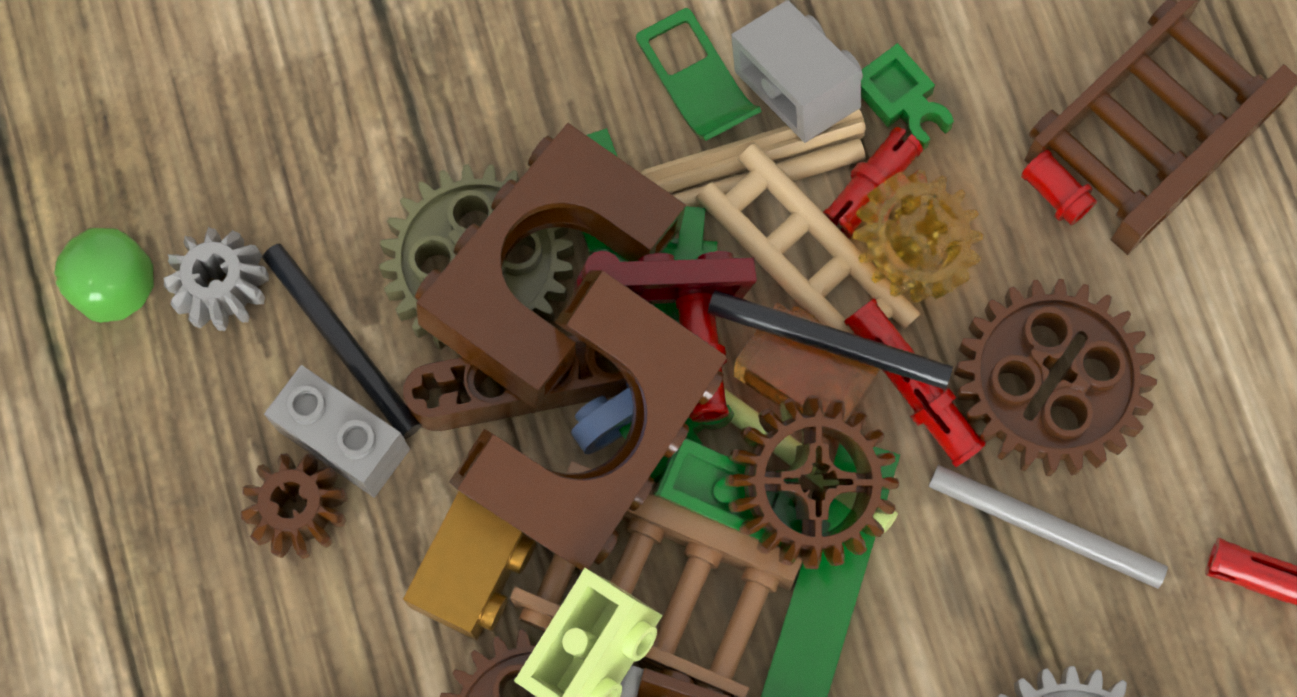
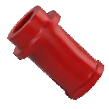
[1021,149,1097,226]

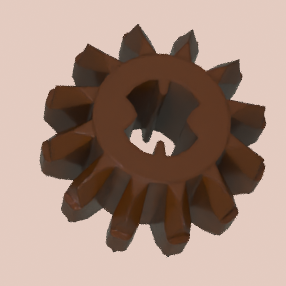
[241,453,348,559]

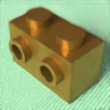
[403,491,536,641]

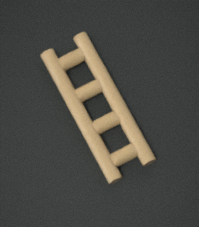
[695,142,921,370]

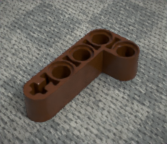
[403,291,628,431]

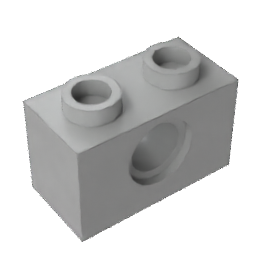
[264,365,410,498]

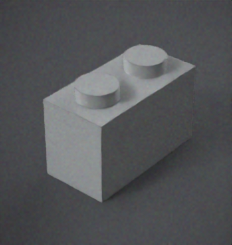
[731,0,863,143]

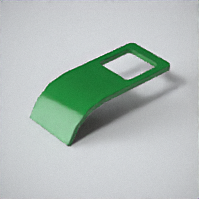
[636,8,762,141]

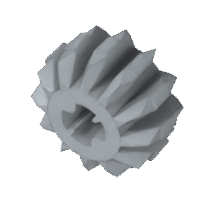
[163,227,269,331]

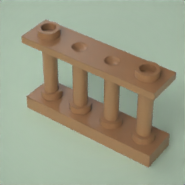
[510,461,802,697]

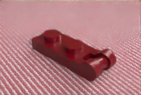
[574,251,757,304]

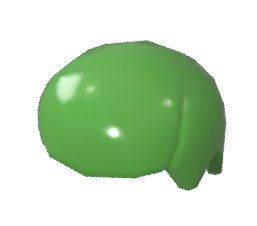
[54,227,154,323]

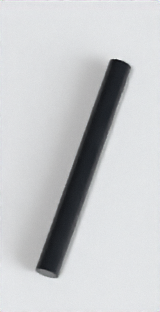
[262,244,422,439]
[707,290,953,390]

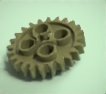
[379,164,574,350]

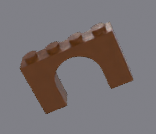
[415,123,686,410]
[449,270,727,571]

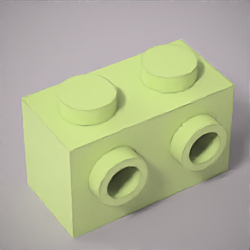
[514,568,663,697]

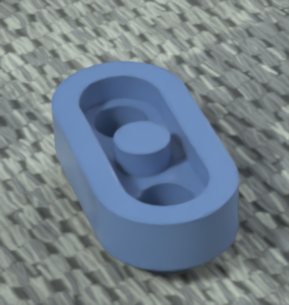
[571,383,633,454]

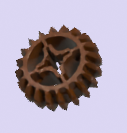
[725,395,899,569]

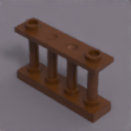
[1024,0,1297,255]

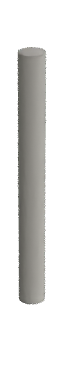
[928,465,1168,589]

